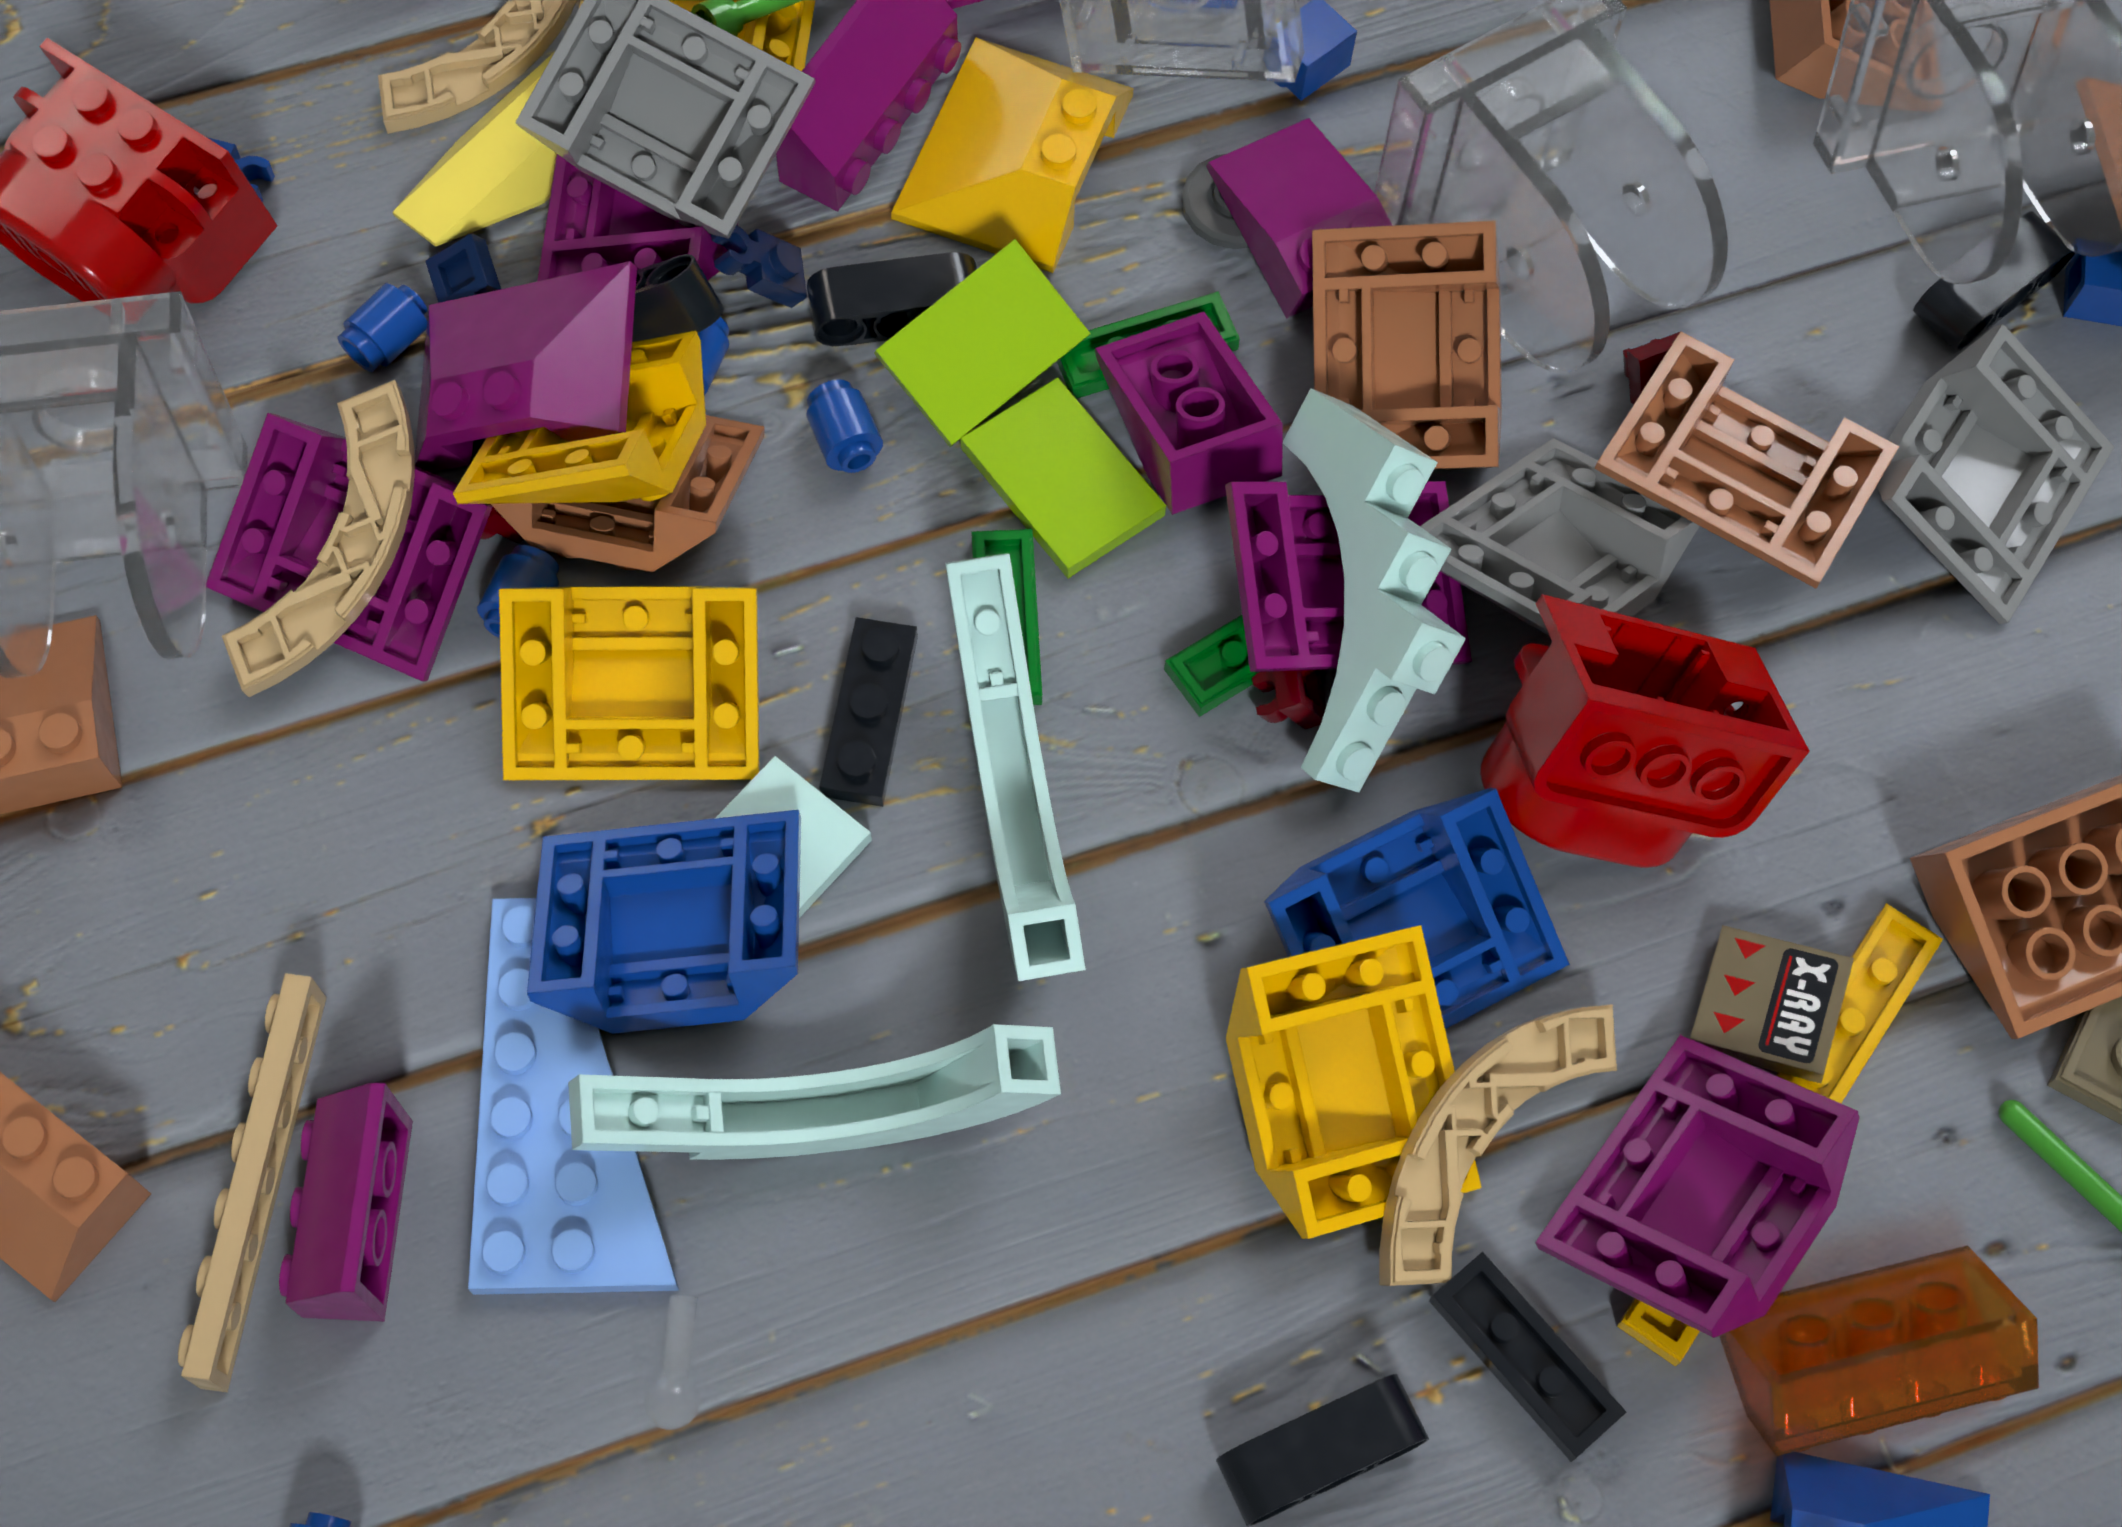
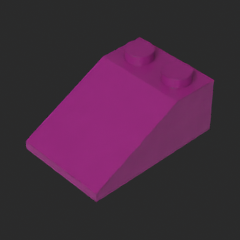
[1206,118,1393,319]
[1095,312,1283,515]

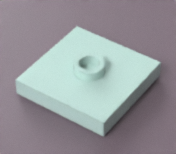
[716,756,872,918]

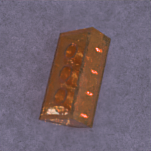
[1719,1245,2039,1456]

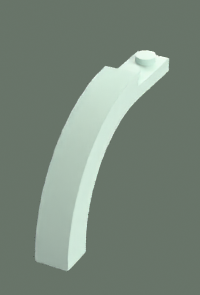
[945,553,1086,981]
[568,1024,1061,1160]

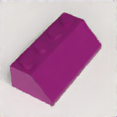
[776,0,961,212]

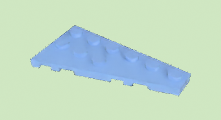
[468,898,679,1295]

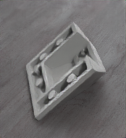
[515,0,816,239]
[1877,324,2114,624]
[1420,438,1700,636]

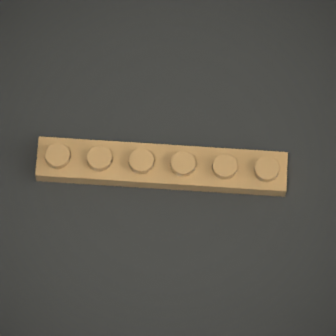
[178,973,327,1393]

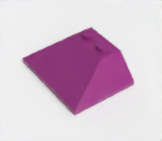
[537,154,739,281]
[415,261,637,473]
[205,413,493,682]
[1225,481,1472,672]
[1535,1035,1860,1338]

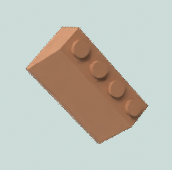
[0,1072,151,1302]

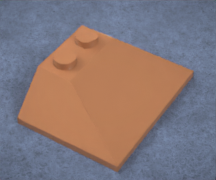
[1312,220,1502,469]
[1594,331,1900,589]
[491,415,765,572]

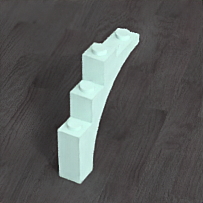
[1283,388,1466,793]

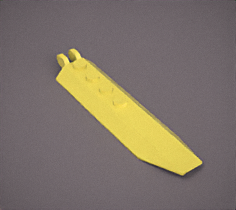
[393,50,557,247]

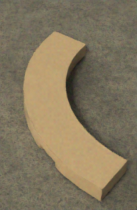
[378,0,577,134]
[222,380,415,697]
[1379,1004,1617,1286]

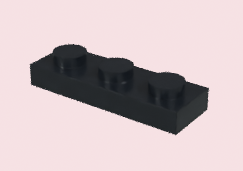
[819,617,918,807]
[1429,1252,1627,1462]

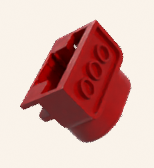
[0,38,278,328]
[1480,594,1810,868]

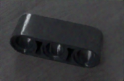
[1913,211,2076,352]
[807,252,977,347]
[632,254,724,342]
[1216,1374,1429,1527]

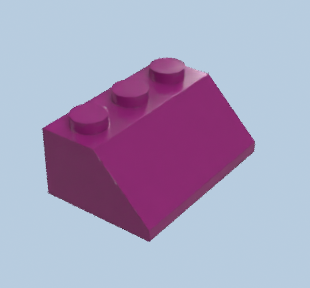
[279,1083,413,1322]

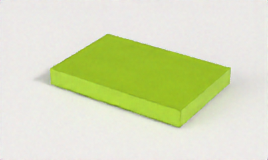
[874,239,1091,447]
[960,377,1166,579]

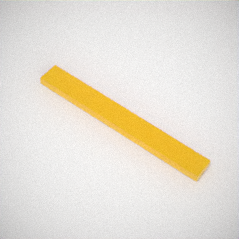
[1617,903,1943,1366]

